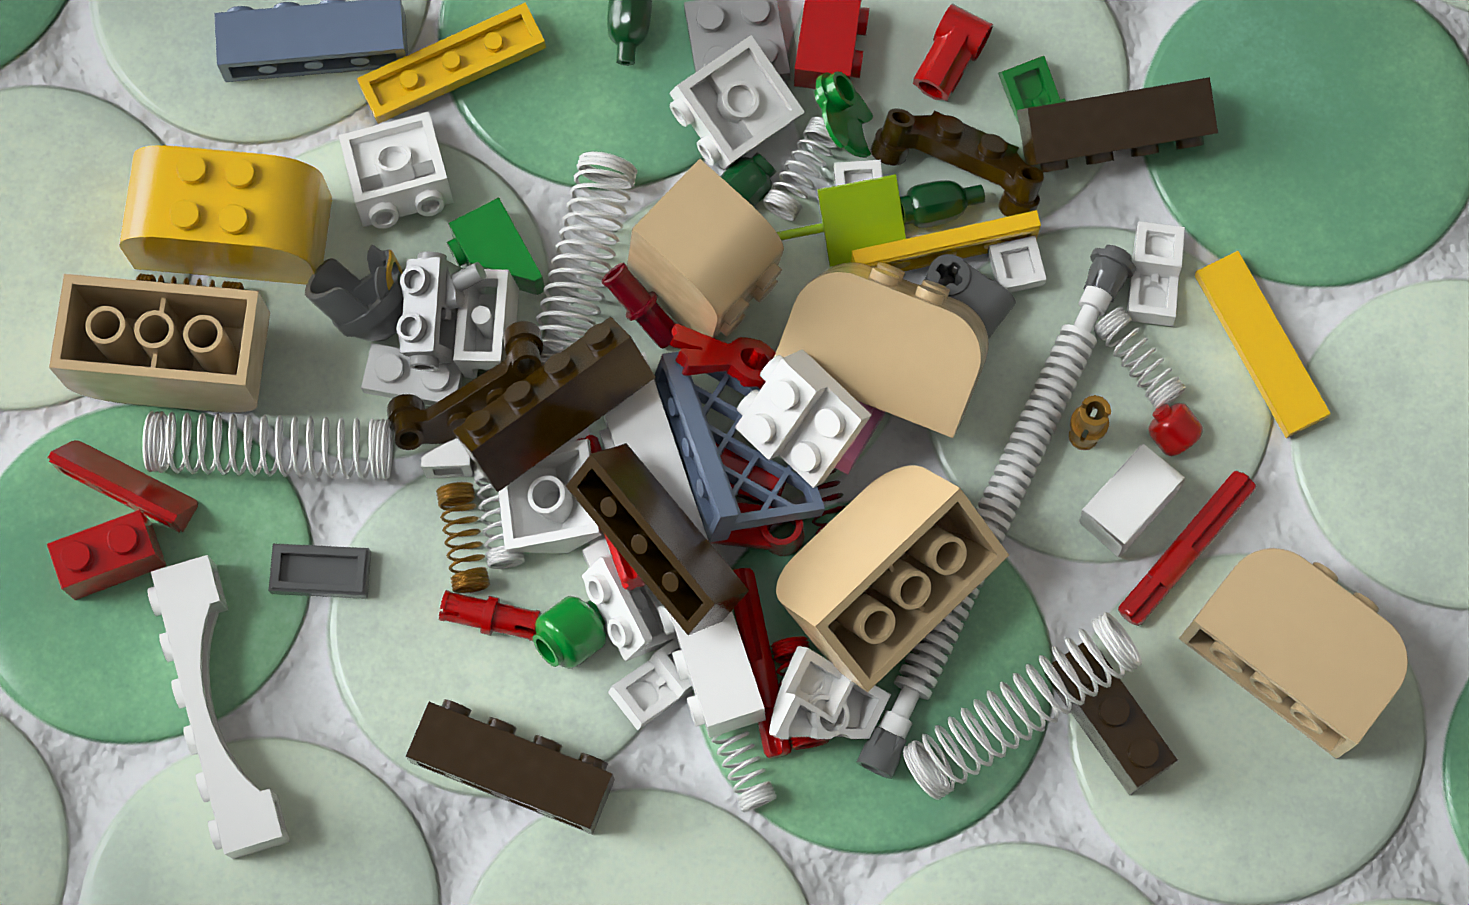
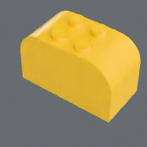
[119,145,332,285]

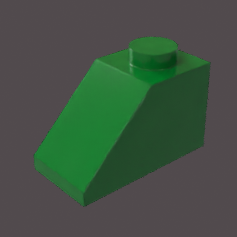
[446,197,545,295]

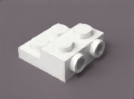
[669,35,805,170]
[339,111,454,229]
[735,349,872,488]

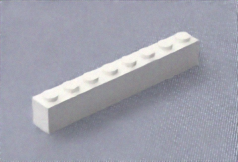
[599,352,766,738]

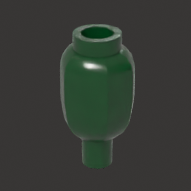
[607,0,652,66]
[720,152,777,207]
[900,180,985,228]

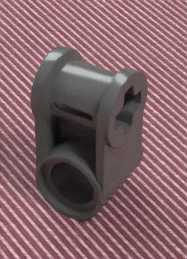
[924,254,1016,339]

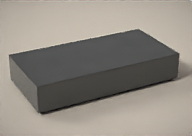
[268,543,371,599]

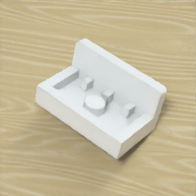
[582,555,676,661]

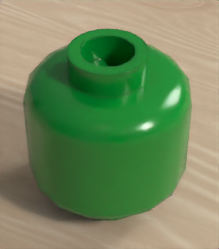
[533,596,606,669]

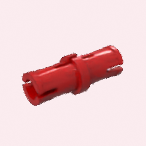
[439,590,541,641]

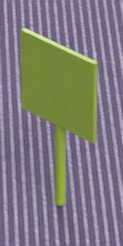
[776,174,906,267]

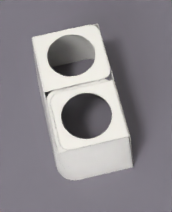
[1079,444,1185,558]

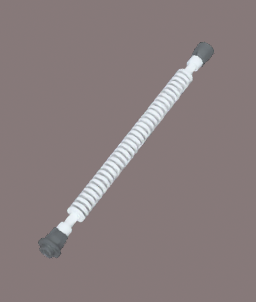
[856,245,1136,779]

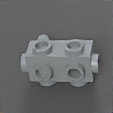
[396,251,486,371]

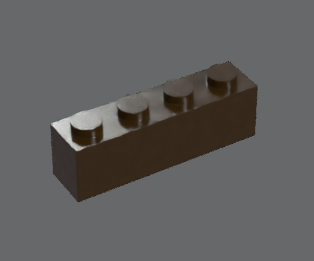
[1017,77,1218,173]
[453,317,656,492]
[565,443,749,635]
[406,699,615,835]

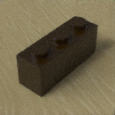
[1044,643,1178,796]

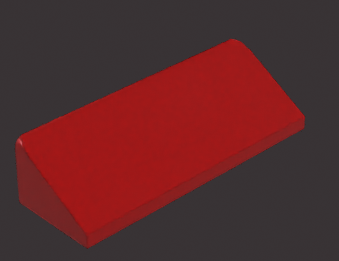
[47,440,198,533]

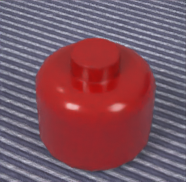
[1148,403,1203,456]

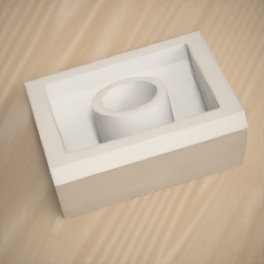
[498,439,601,553]

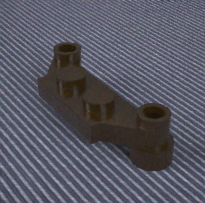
[870,108,1044,217]
[387,321,543,450]

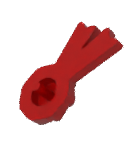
[670,324,776,389]

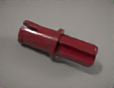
[601,263,676,349]

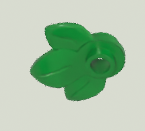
[814,71,873,158]

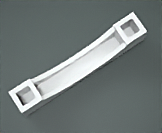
[147,555,290,859]

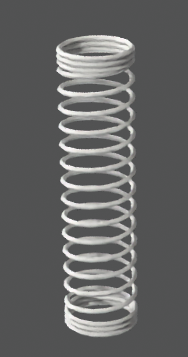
[536,151,637,366]
[143,411,393,481]
[903,612,1142,800]

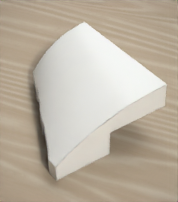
[769,646,891,740]

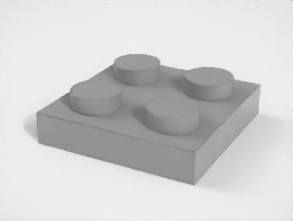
[684,0,790,81]

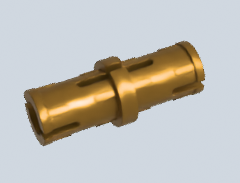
[1068,395,1111,450]

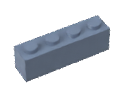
[214,0,408,82]

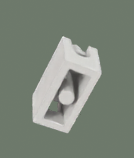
[453,269,519,378]

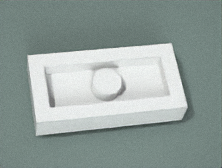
[361,343,464,405]

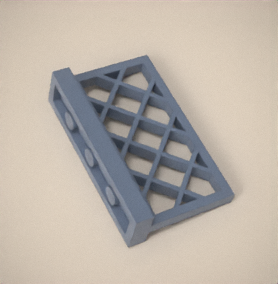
[654,352,825,542]

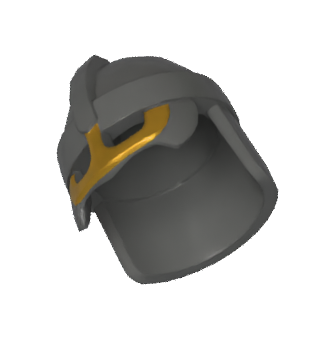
[305,245,404,341]

